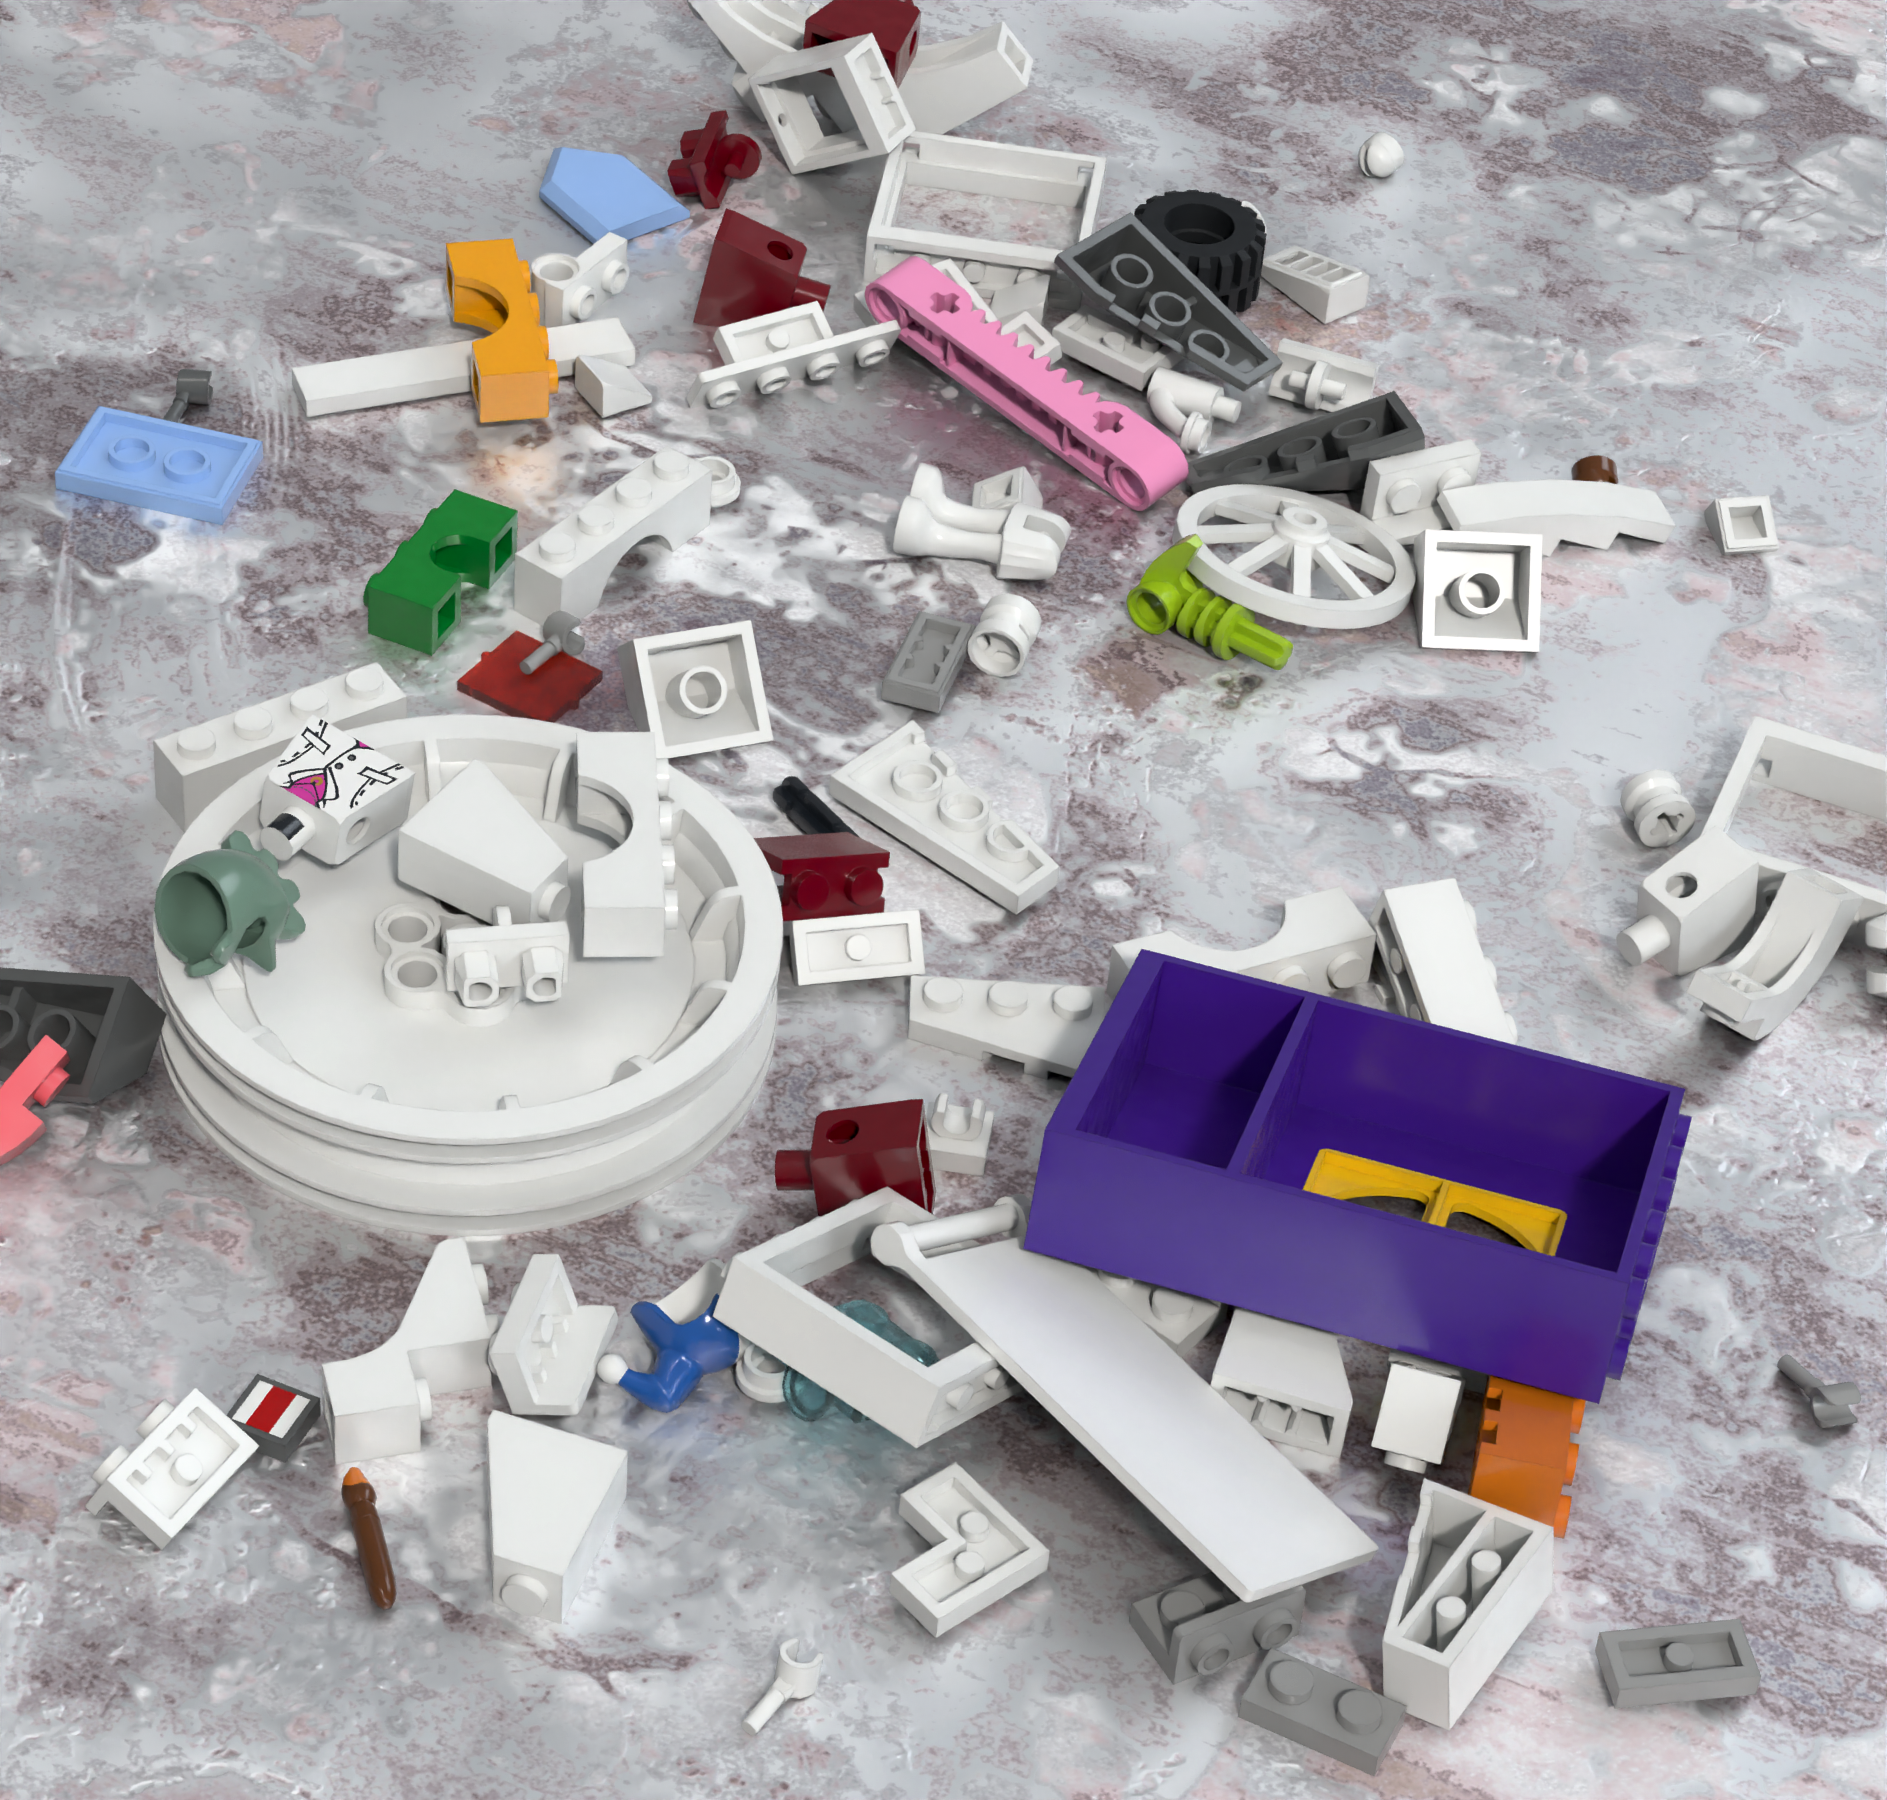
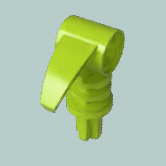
[1126,534,1293,670]

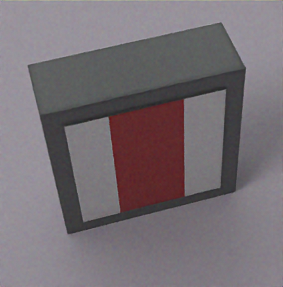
[226,1374,321,1463]

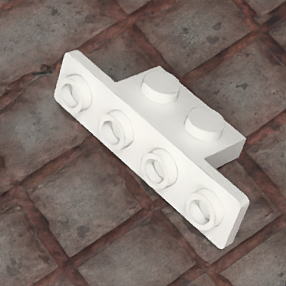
[686,301,901,408]

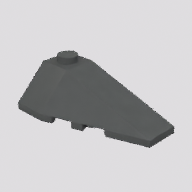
[1186,391,1425,494]
[0,967,167,1104]

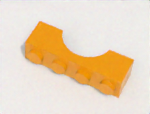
[446,238,559,423]

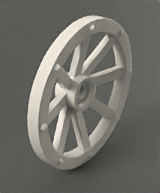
[1172,484,1416,629]

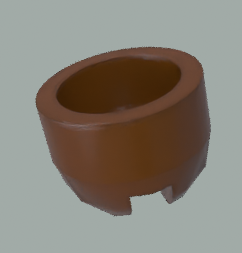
[1571,455,1618,484]

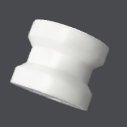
[1620,769,1696,848]

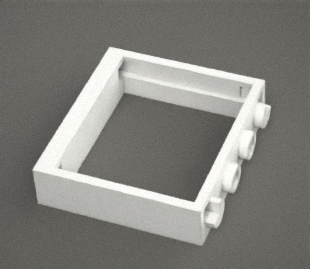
[863,131,1107,311]
[1701,715,1887,955]
[713,1186,1025,1448]

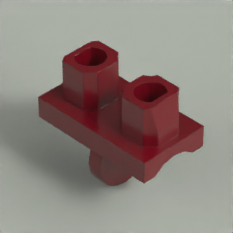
[667,110,762,209]

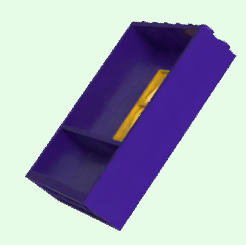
[1023,949,1692,1404]

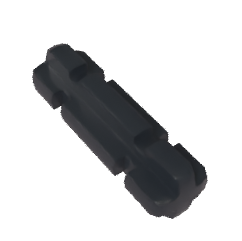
[772,776,861,838]

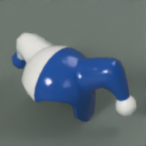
[597,1258,752,1413]

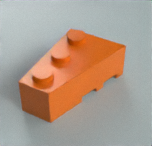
[1468,1374,1586,1539]

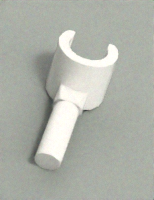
[741,1638,823,1736]

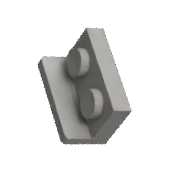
[1129,1572,1306,1685]

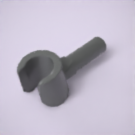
[163,369,213,423]

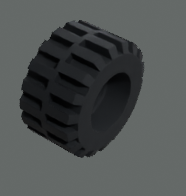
[1134,190,1267,315]

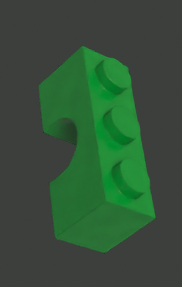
[363,489,518,656]

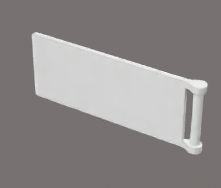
[871,1194,1379,1602]

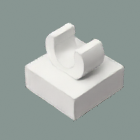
[926,1093,995,1177]

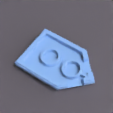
[539,147,690,244]

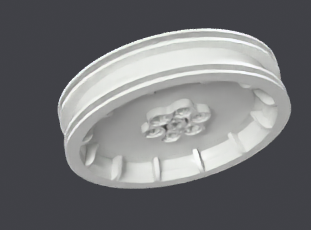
[153,714,783,1236]

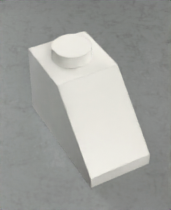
[1371,1361,1467,1474]

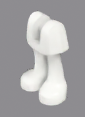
[893,463,1071,581]

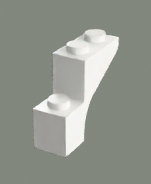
[322,1237,500,1465]

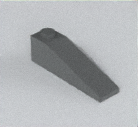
[1054,212,1283,392]

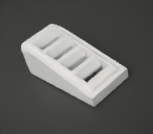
[1261,245,1370,324]

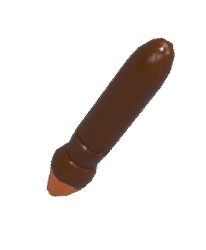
[341,1467,397,1610]

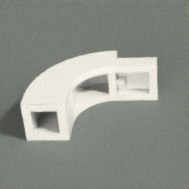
[1686,868,1864,1041]

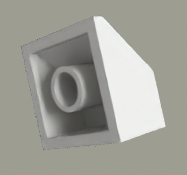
[1412,529,1543,653]
[617,620,773,759]

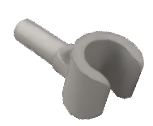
[519,611,585,675]
[1777,1354,1861,1428]

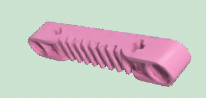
[865,256,1189,511]

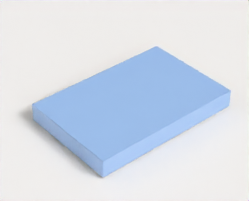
[55,406,263,525]

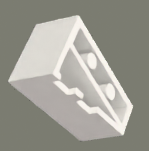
[1368,878,1518,1045]
[1382,1478,1554,1731]

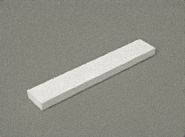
[292,317,635,417]

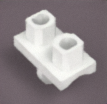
[1268,338,1380,412]
[445,905,569,1007]

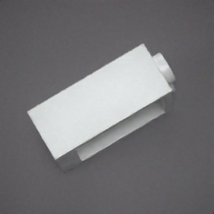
[748,33,916,175]

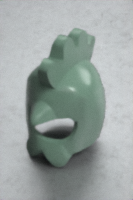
[154,830,306,977]

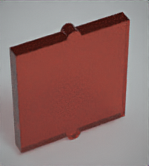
[457,630,603,723]

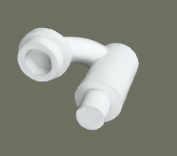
[1147,366,1241,454]

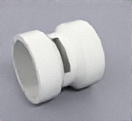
[967,594,1042,677]

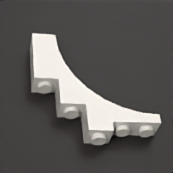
[686,0,1033,135]

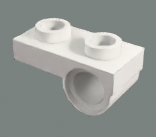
[531,232,630,328]

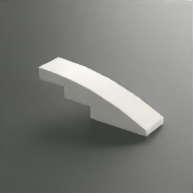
[1437,479,1676,557]

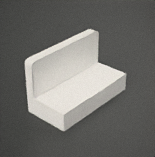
[783,909,926,986]

